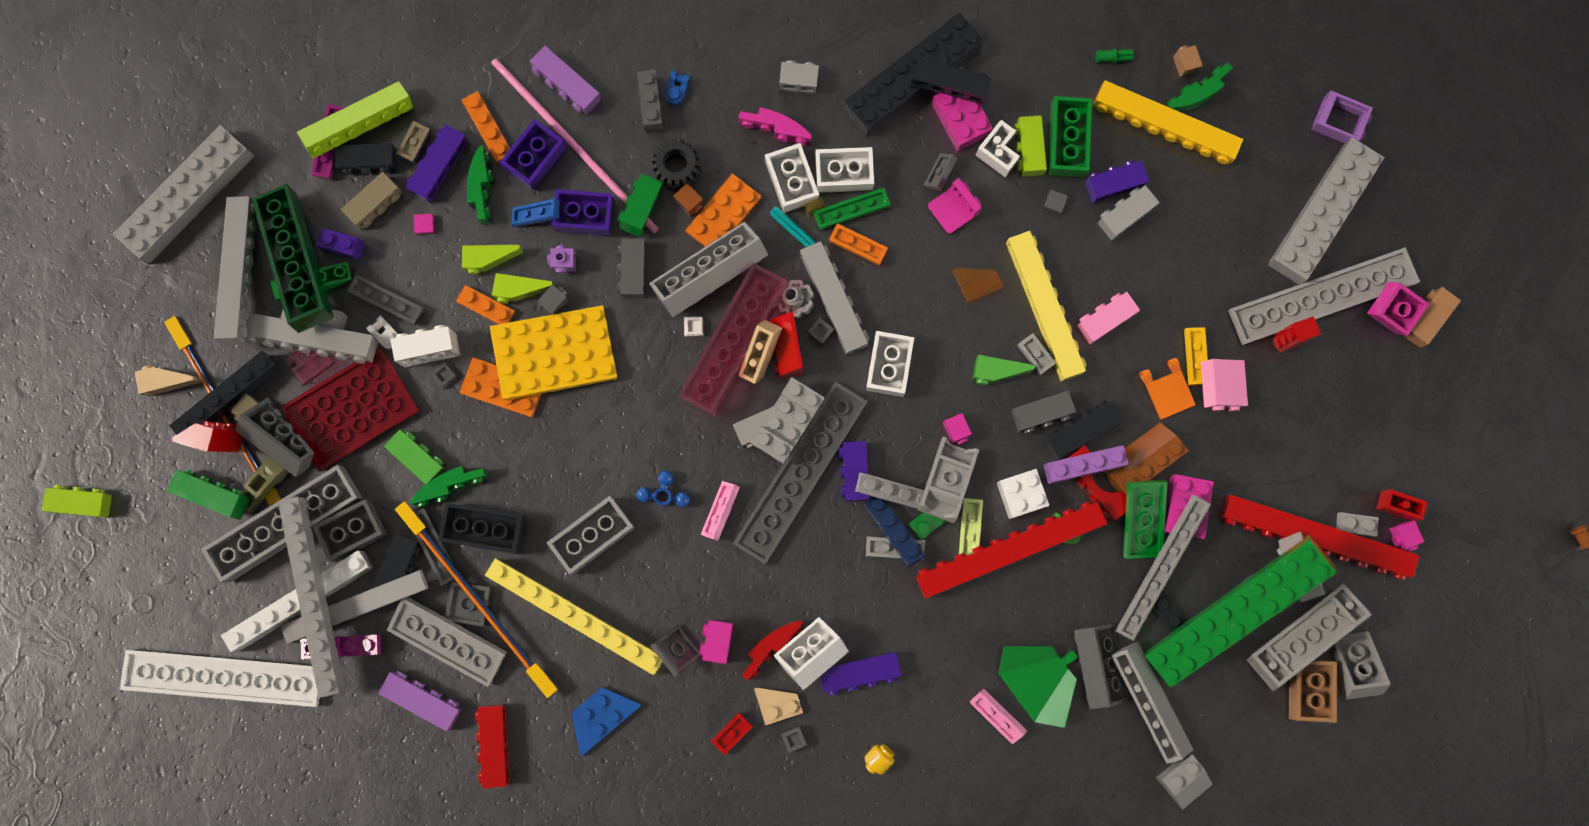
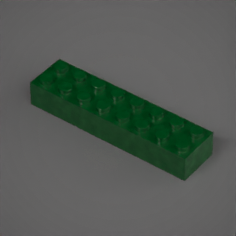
[252,184,334,333]

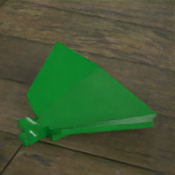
[998,646,1078,728]

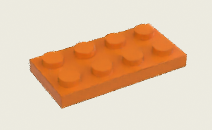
[685,174,762,247]
[459,357,541,418]

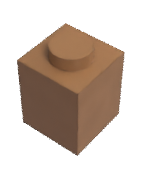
[1173,45,1203,78]

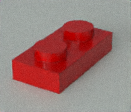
[711,712,753,755]

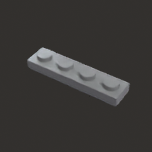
[855,473,924,509]

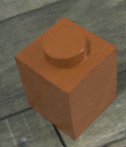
[674,183,704,217]

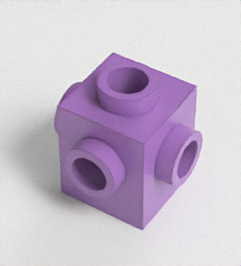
[547,246,576,274]

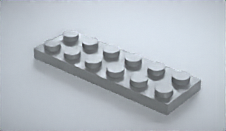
[387,597,507,687]

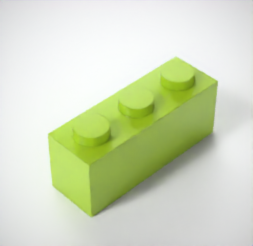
[1014,116,1047,177]
[42,485,112,518]

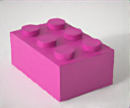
[932,93,993,152]
[1164,474,1214,540]

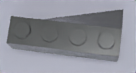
[235,397,314,477]

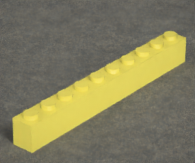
[485,559,663,675]

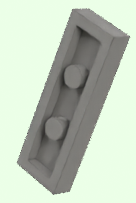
[866,536,925,560]

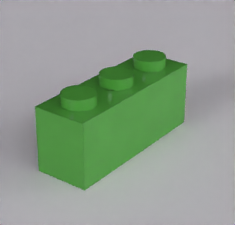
[384,430,447,484]

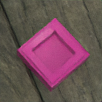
[414,214,435,235]

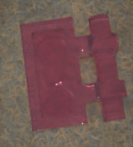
[285,351,335,386]

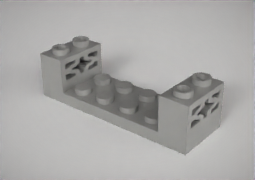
[1247,584,1372,692]

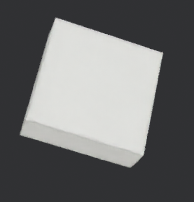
[684,317,704,337]

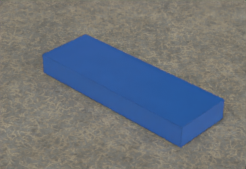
[512,198,560,227]

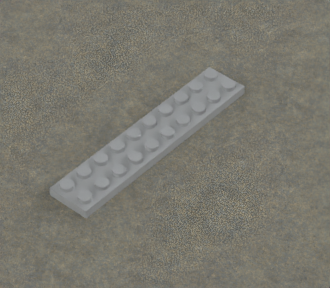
[1228,247,1420,345]

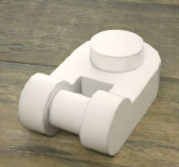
[366,315,398,350]

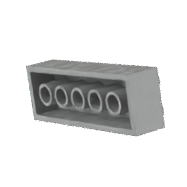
[649,222,768,317]

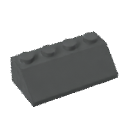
[1074,623,1131,709]

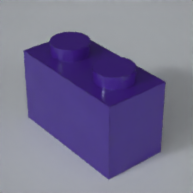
[316,228,365,261]

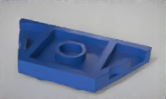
[571,687,642,756]

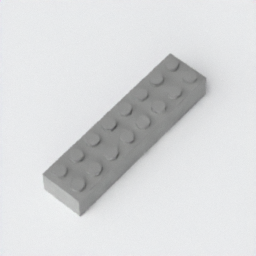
[113,125,254,264]
[1268,138,1385,285]
[201,465,364,583]

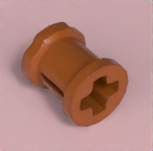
[1570,524,1589,549]

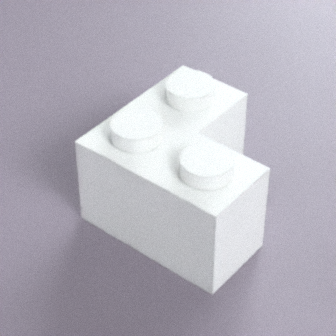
[976,120,1020,177]

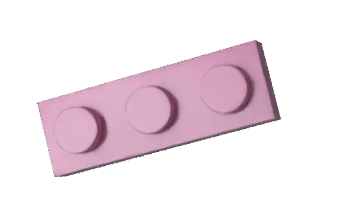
[701,481,740,541]
[969,689,1027,744]

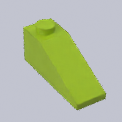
[462,245,523,275]
[492,273,555,304]

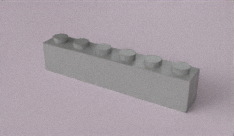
[800,241,869,356]
[1111,642,1193,764]

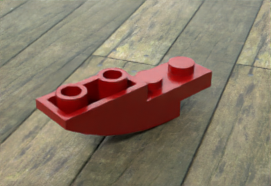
[742,620,803,680]

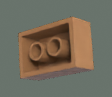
[1289,661,1337,723]

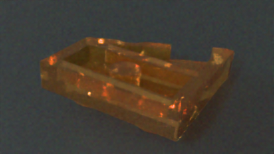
[953,268,1003,303]

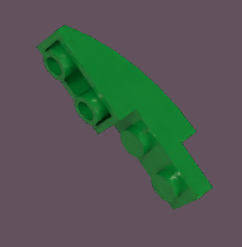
[1167,63,1233,112]
[467,146,493,225]
[271,262,352,302]
[410,466,488,508]

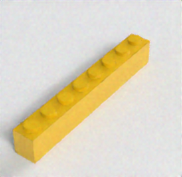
[1093,81,1243,165]

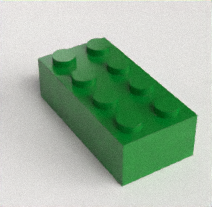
[1048,96,1092,178]

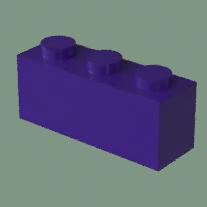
[1085,160,1150,203]
[839,441,869,502]

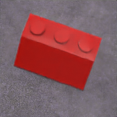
[770,312,803,378]
[172,421,243,453]

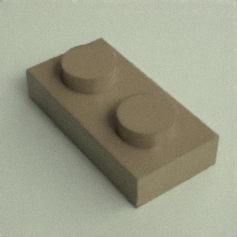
[396,121,431,163]

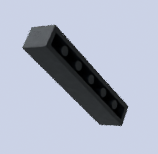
[169,350,280,435]

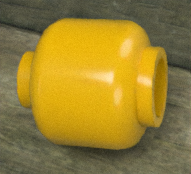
[865,744,894,775]

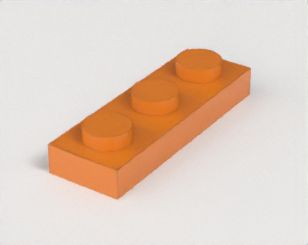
[829,223,888,266]
[456,285,516,325]

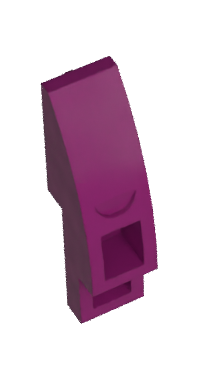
[301,635,381,659]

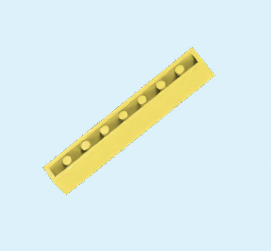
[1006,231,1086,382]

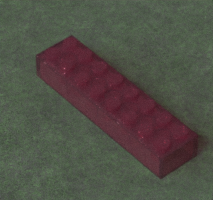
[678,263,789,418]

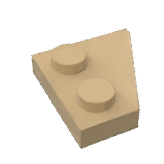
[754,688,803,725]

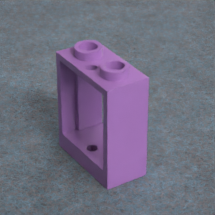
[1311,91,1373,143]

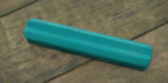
[770,206,816,247]

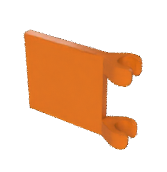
[1140,358,1196,420]

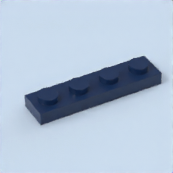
[864,497,925,567]

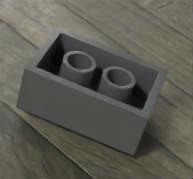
[312,499,388,562]

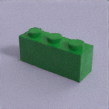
[618,174,663,237]

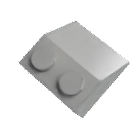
[1156,754,1213,810]

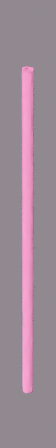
[491,58,659,234]

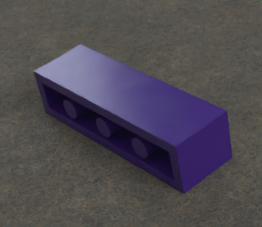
[406,125,469,203]
[820,652,901,696]

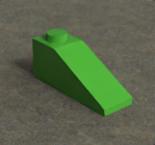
[972,355,1035,385]

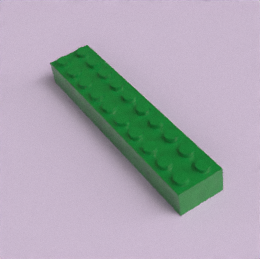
[1145,535,1337,688]

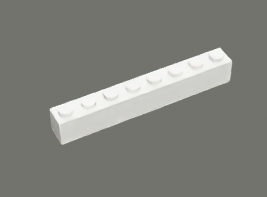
[221,550,374,652]

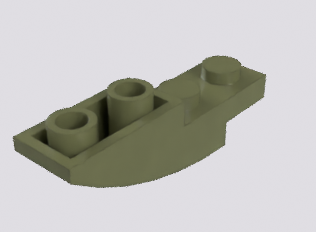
[243,457,289,513]

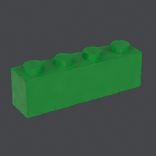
[167,469,250,520]

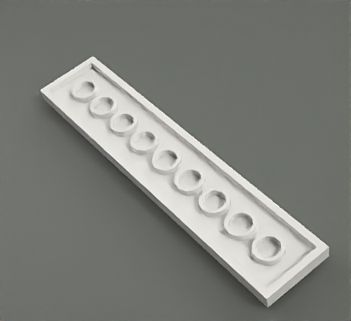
[120,650,319,707]

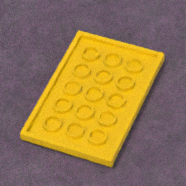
[490,305,617,401]

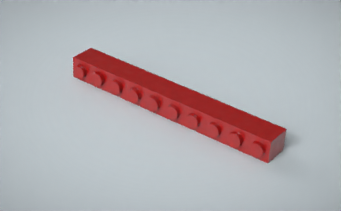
[1220,495,1419,580]
[915,501,1107,598]

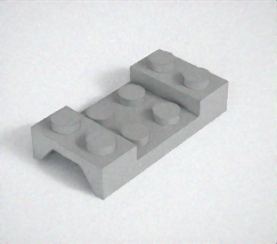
[750,377,824,464]
[917,437,979,523]

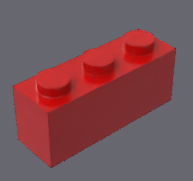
[1273,316,1321,353]

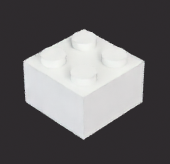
[997,469,1049,519]

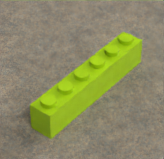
[297,81,413,159]

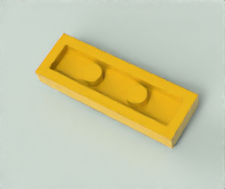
[1184,327,1208,386]

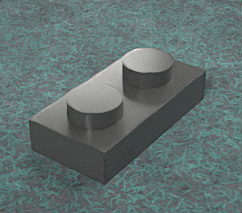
[924,153,957,191]

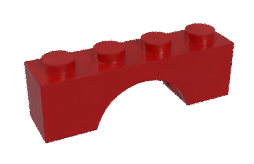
[1066,445,1127,522]

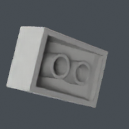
[1332,631,1391,700]

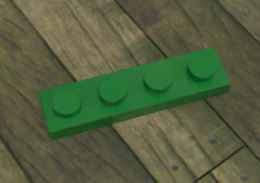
[813,187,890,230]

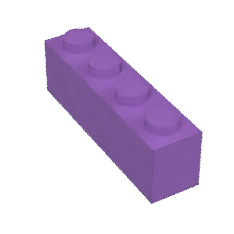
[530,46,602,115]
[1044,445,1128,484]
[378,671,463,731]

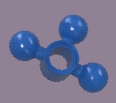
[636,470,690,507]

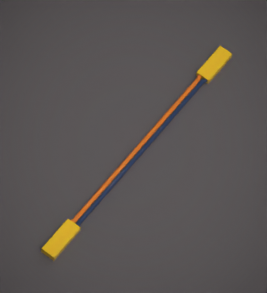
[164,316,282,506]
[395,501,558,698]

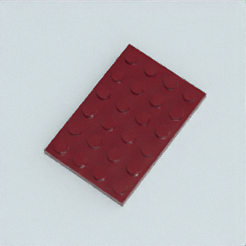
[281,347,420,472]

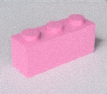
[1077,292,1140,345]

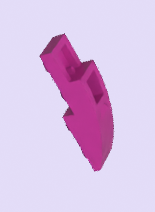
[739,108,811,146]

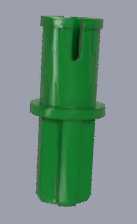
[1096,48,1134,63]

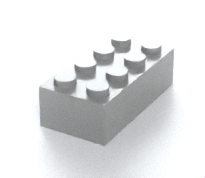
[547,496,635,575]

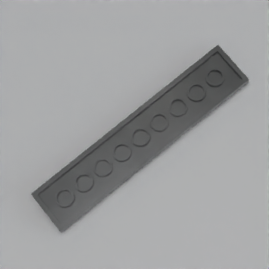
[733,382,868,565]

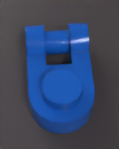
[665,70,690,106]

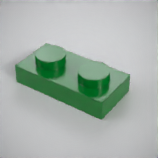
[908,512,946,540]

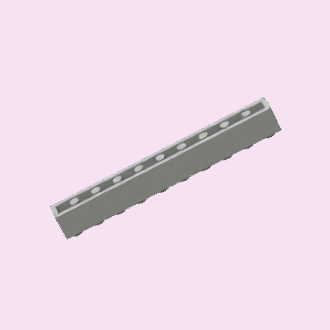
[278,497,345,698]

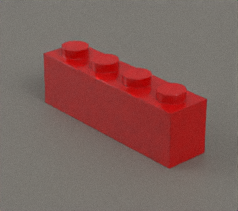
[475,704,510,789]

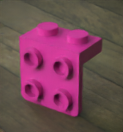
[928,178,981,234]

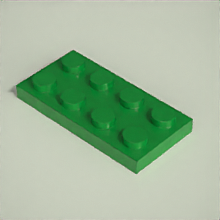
[1123,480,1168,559]

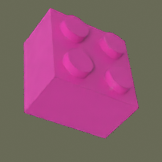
[1367,282,1429,336]
[699,620,734,664]

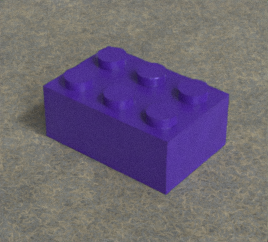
[499,119,567,190]
[552,189,615,236]

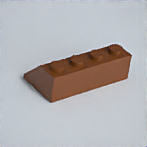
[1103,423,1188,497]

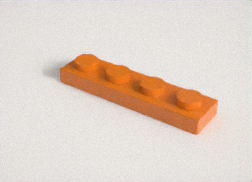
[462,91,510,164]

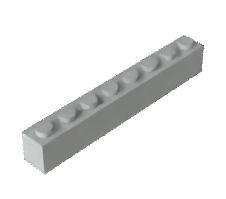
[214,196,257,345]
[245,313,378,364]

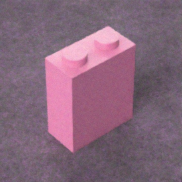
[1201,359,1248,412]

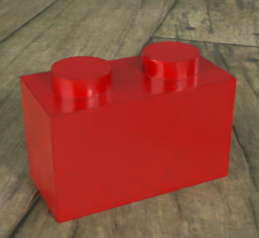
[1376,489,1428,521]

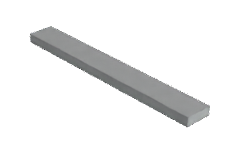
[1115,494,1211,641]
[280,570,428,644]

